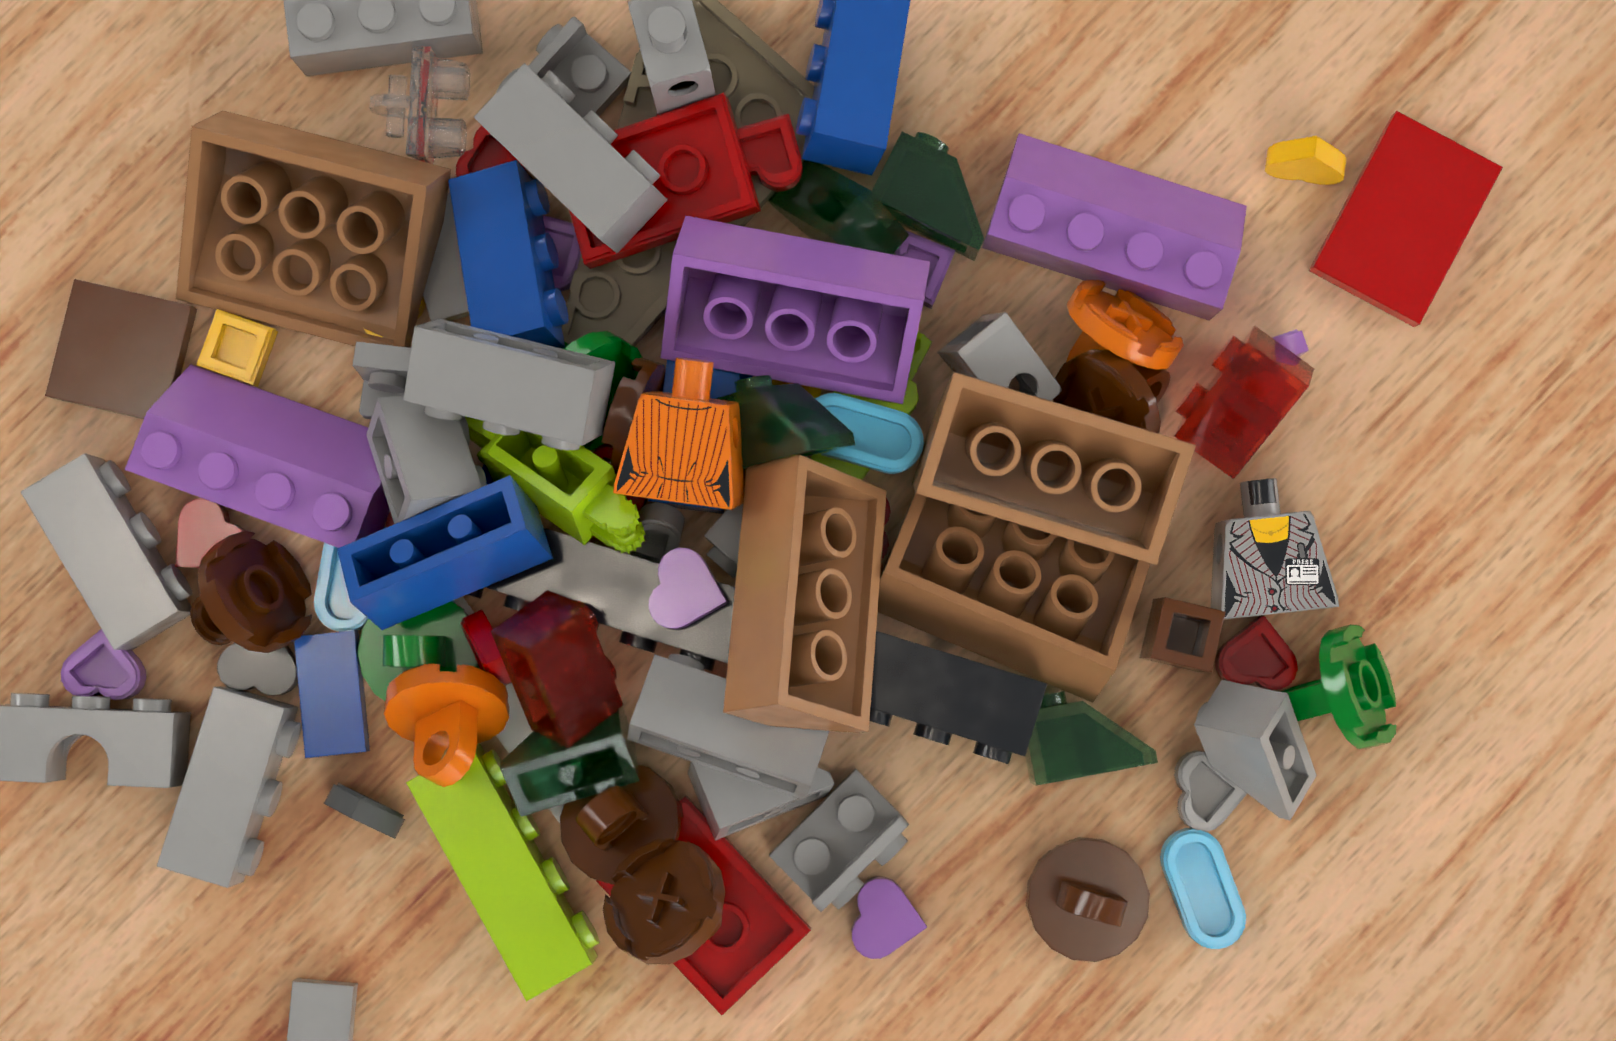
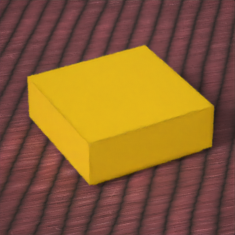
[196,309,278,387]

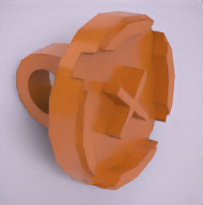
[1066,280,1184,370]
[384,663,510,787]

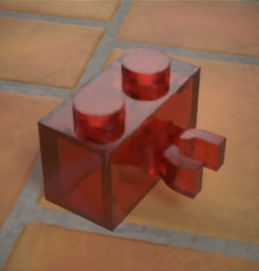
[1174,326,1315,479]
[491,590,624,748]

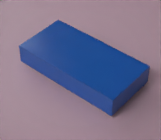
[294,630,370,758]

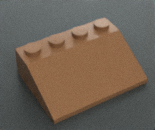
[176,110,451,347]
[878,492,1151,703]

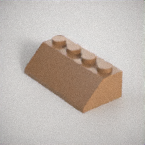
[911,371,1196,565]
[723,454,887,733]

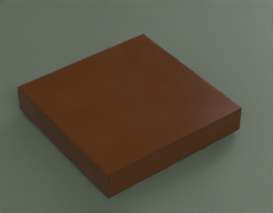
[45,279,197,419]

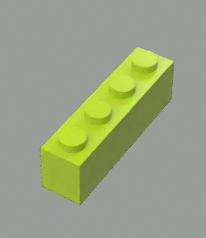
[406,744,600,1002]

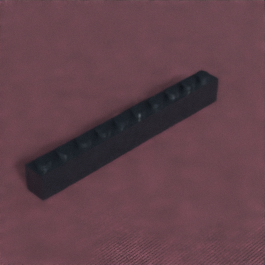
[467,528,1047,764]

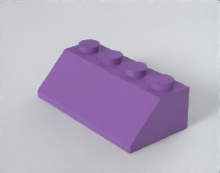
[982,133,1247,320]
[660,216,930,404]
[125,364,390,548]

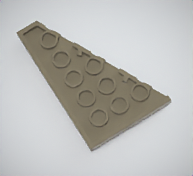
[561,0,814,346]

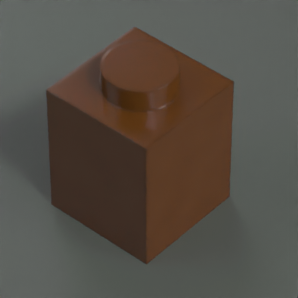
[1140,597,1226,673]

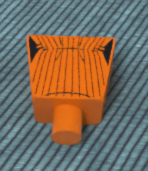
[613,357,744,510]

